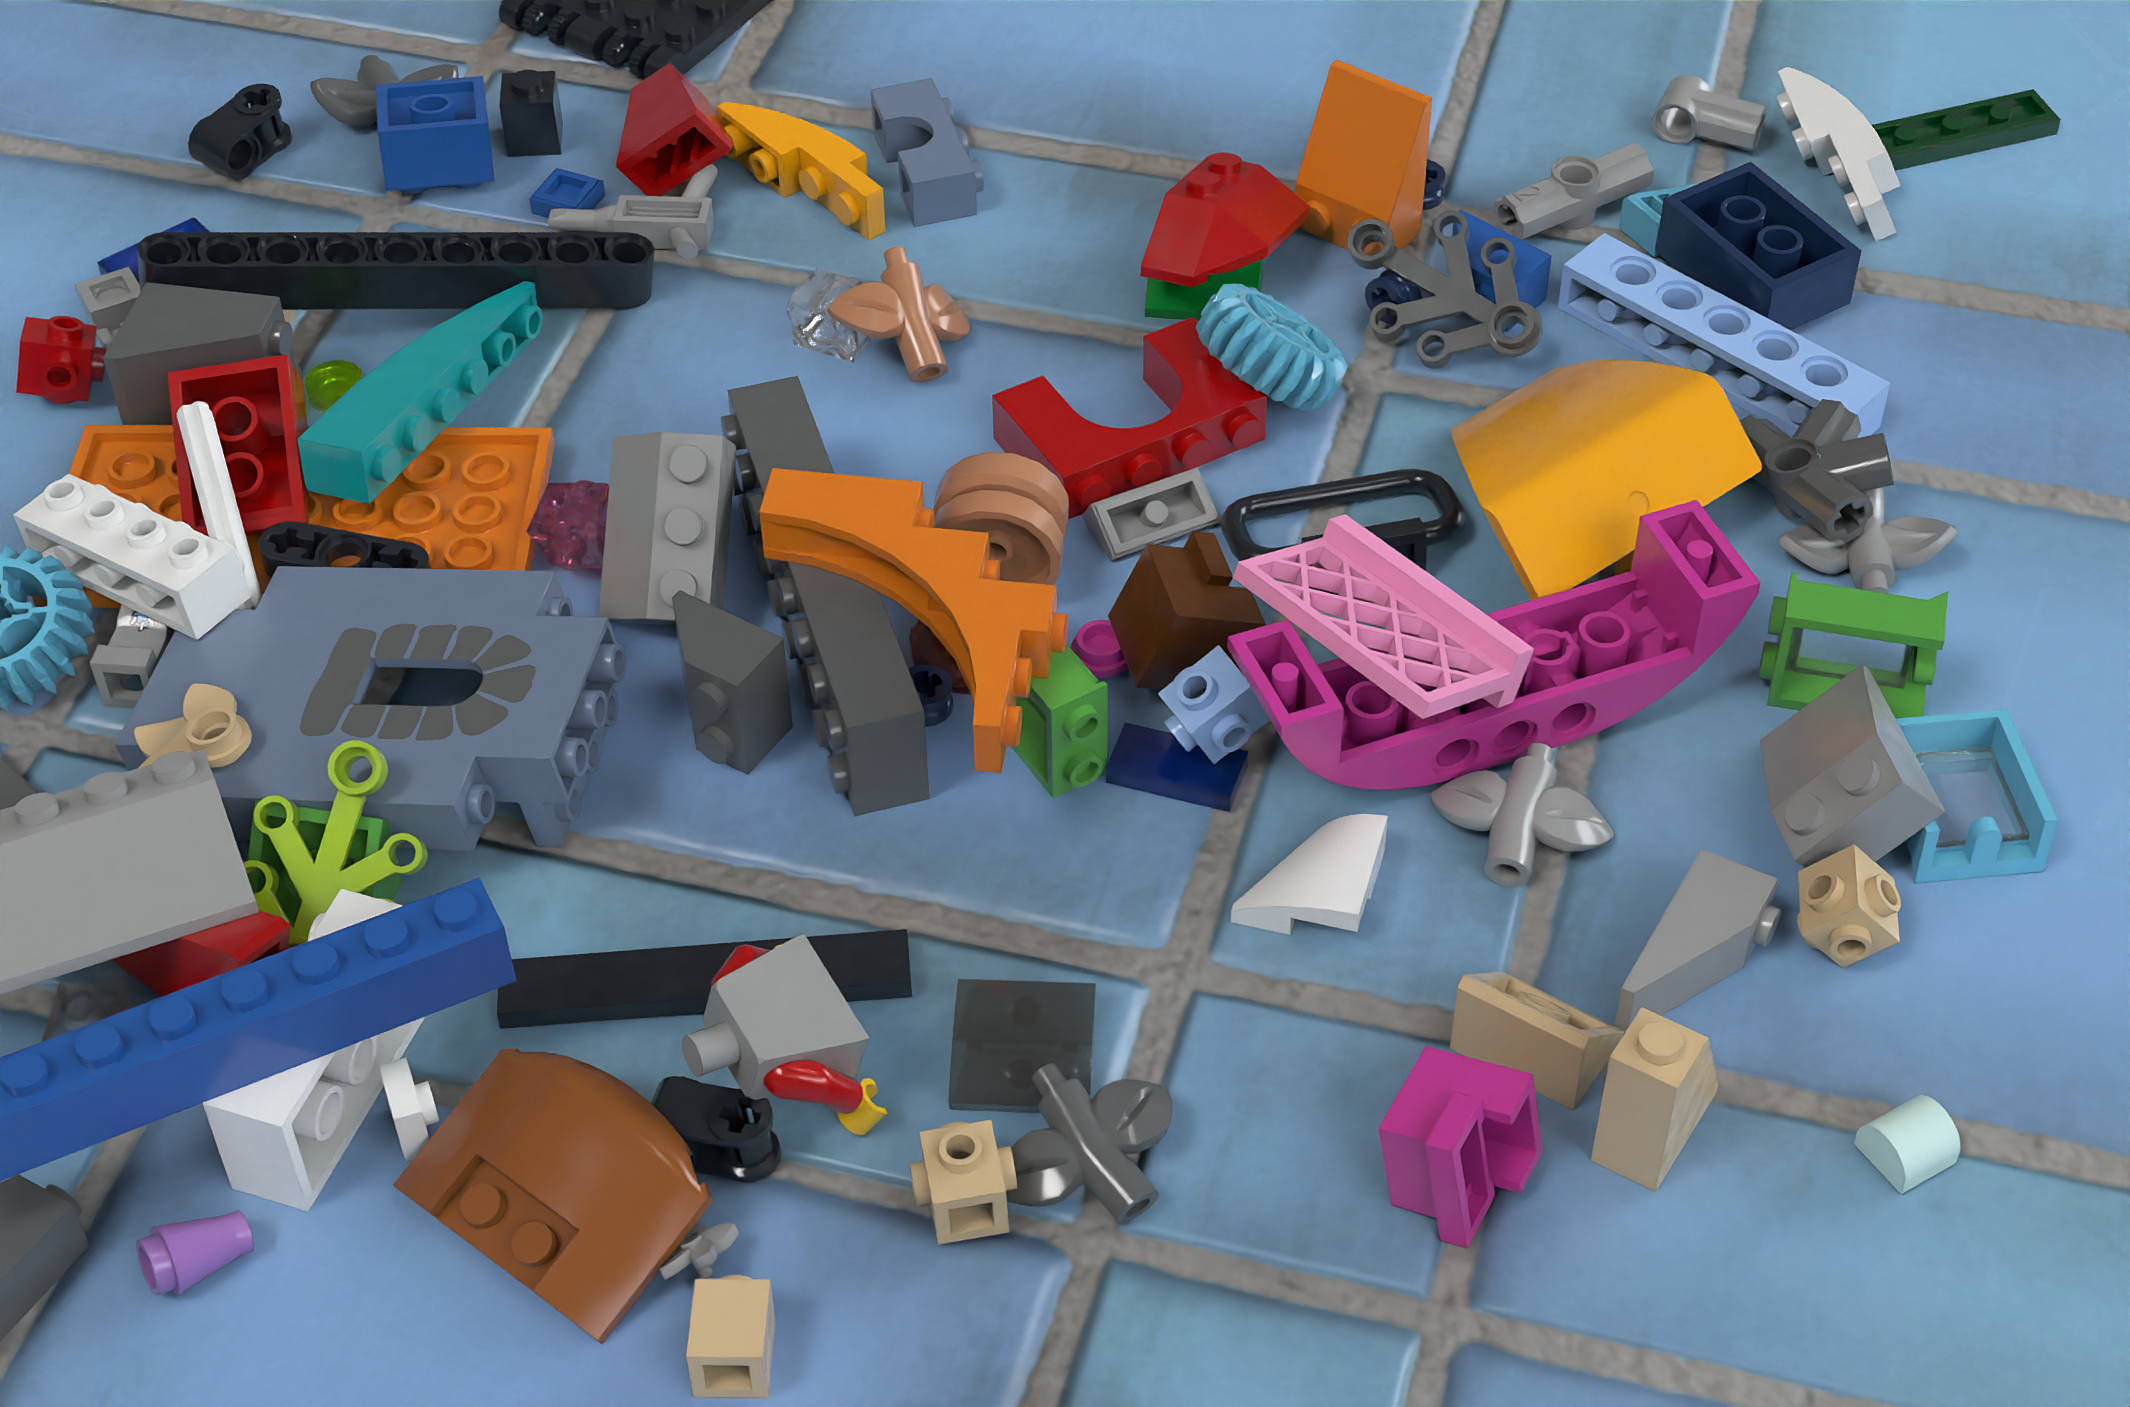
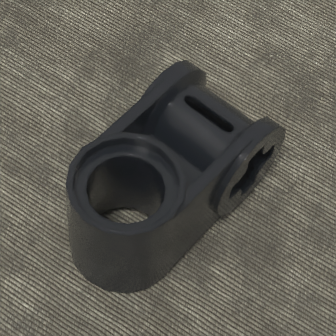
[188,84,292,180]
[651,1076,782,1182]

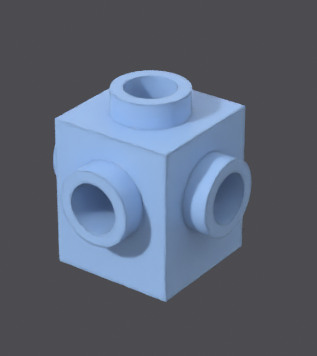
[1158,645,1270,764]

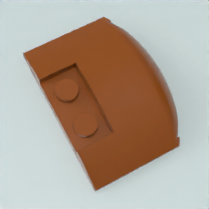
[393,1049,713,1345]

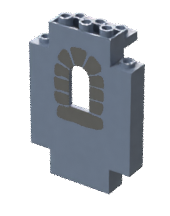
[115,566,626,851]

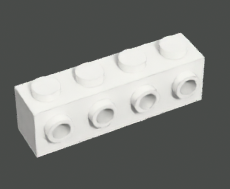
[13,474,252,640]

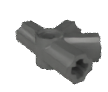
[1740,399,1894,543]

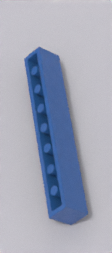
[0,877,516,1181]

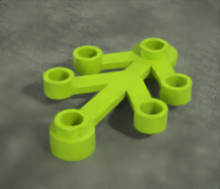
[243,740,428,949]

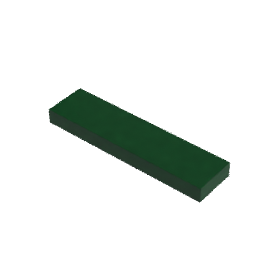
[1872,89,2061,171]

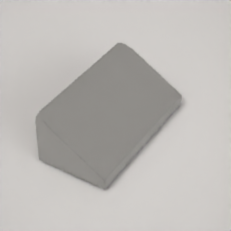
[1082,467,1221,561]

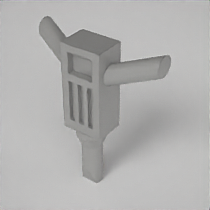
[548,163,718,260]

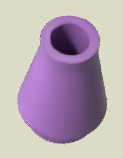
[136,1210,254,1296]

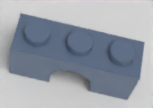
[870,78,984,227]

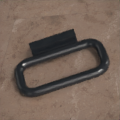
[1220,469,1466,595]

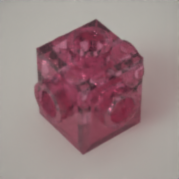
[526,480,609,571]

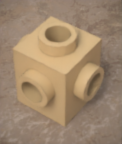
[1797,844,1901,968]
[909,1119,1017,1245]

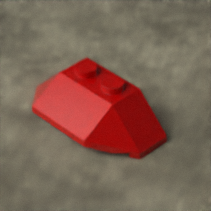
[1140,152,1310,287]

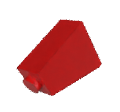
[615,63,733,196]
[112,910,291,997]

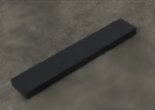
[497,929,912,1029]

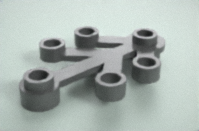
[1347,210,1543,369]

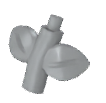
[1779,487,1957,594]
[1431,743,1614,887]

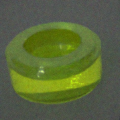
[305,360,363,412]

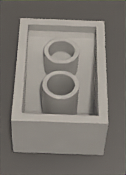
[1760,664,1945,867]

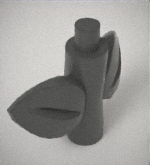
[310,55,459,126]
[1006,1063,1173,1224]

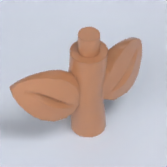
[827,246,970,382]

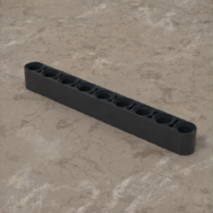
[137,232,655,310]

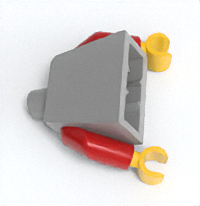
[682,934,888,1135]

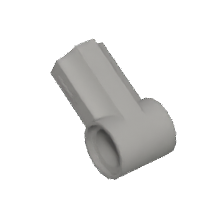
[1651,75,1767,153]

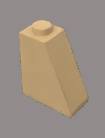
[1591,1007,1718,1192]

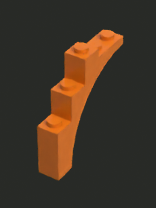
[759,468,1068,773]

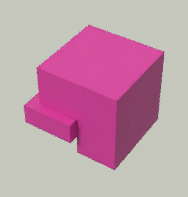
[1378,1046,1543,1248]

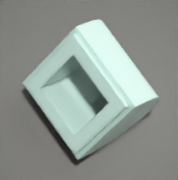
[1854,1095,1960,1194]

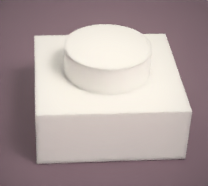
[378,1058,439,1162]

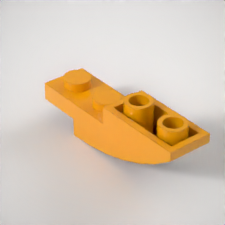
[717,102,886,240]

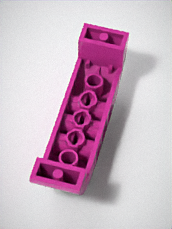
[1227,500,1761,790]

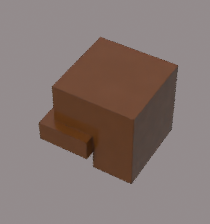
[1108,531,1266,690]

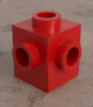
[16,316,107,404]

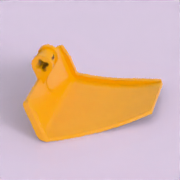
[1450,360,1762,601]

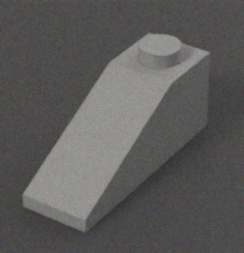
[1614,848,1781,1034]

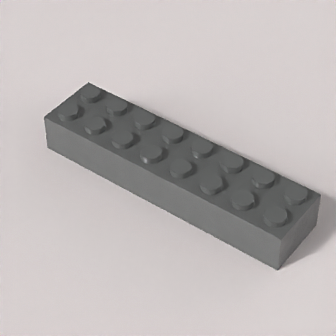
[721,376,930,817]

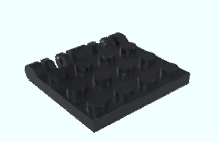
[499,0,773,78]

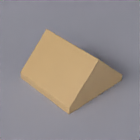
[1450,972,1625,1110]

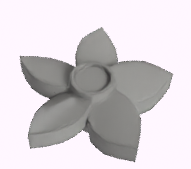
[660,1223,739,1280]

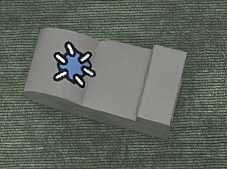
[90,605,175,708]

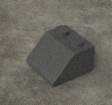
[672,590,793,775]

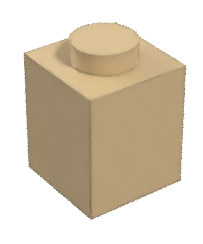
[686,1275,776,1398]

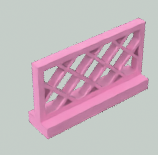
[1233,514,1534,719]

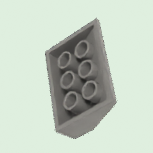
[0,748,259,995]

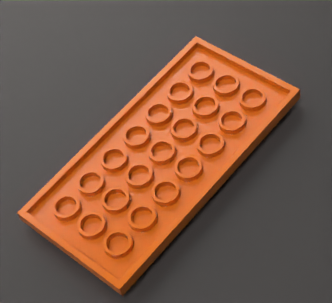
[32,425,555,608]

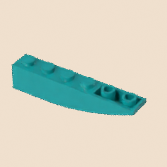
[297,281,543,504]

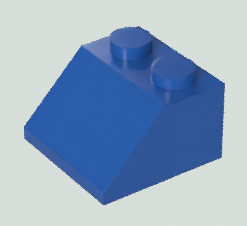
[376,76,495,193]

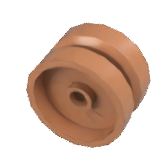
[933,452,1069,585]

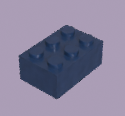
[1656,162,1862,330]

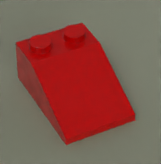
[167,354,309,537]

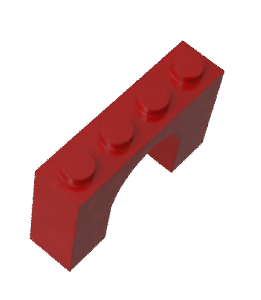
[992,317,1267,520]

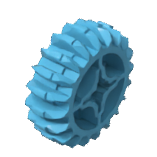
[1196,283,1348,411]
[0,545,95,711]

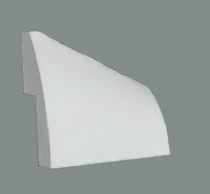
[1231,814,1388,935]

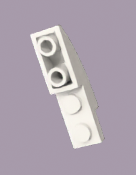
[1776,67,1901,241]

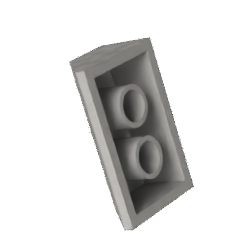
[599,432,736,626]

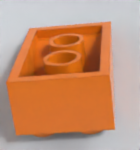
[1295,59,1432,256]

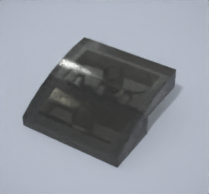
[948,979,1096,1113]

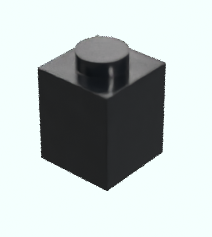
[499,69,563,157]

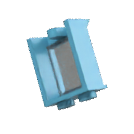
[1896,709,2058,884]

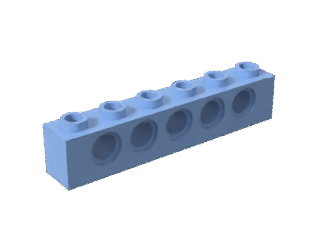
[1558,233,1890,438]

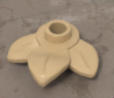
[133,683,252,768]

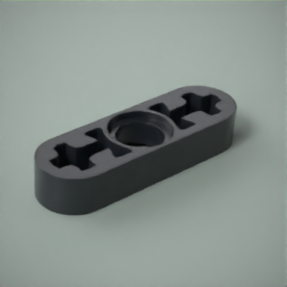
[258,521,431,578]

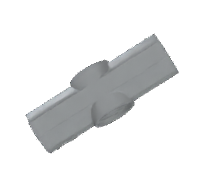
[1493,142,1654,240]

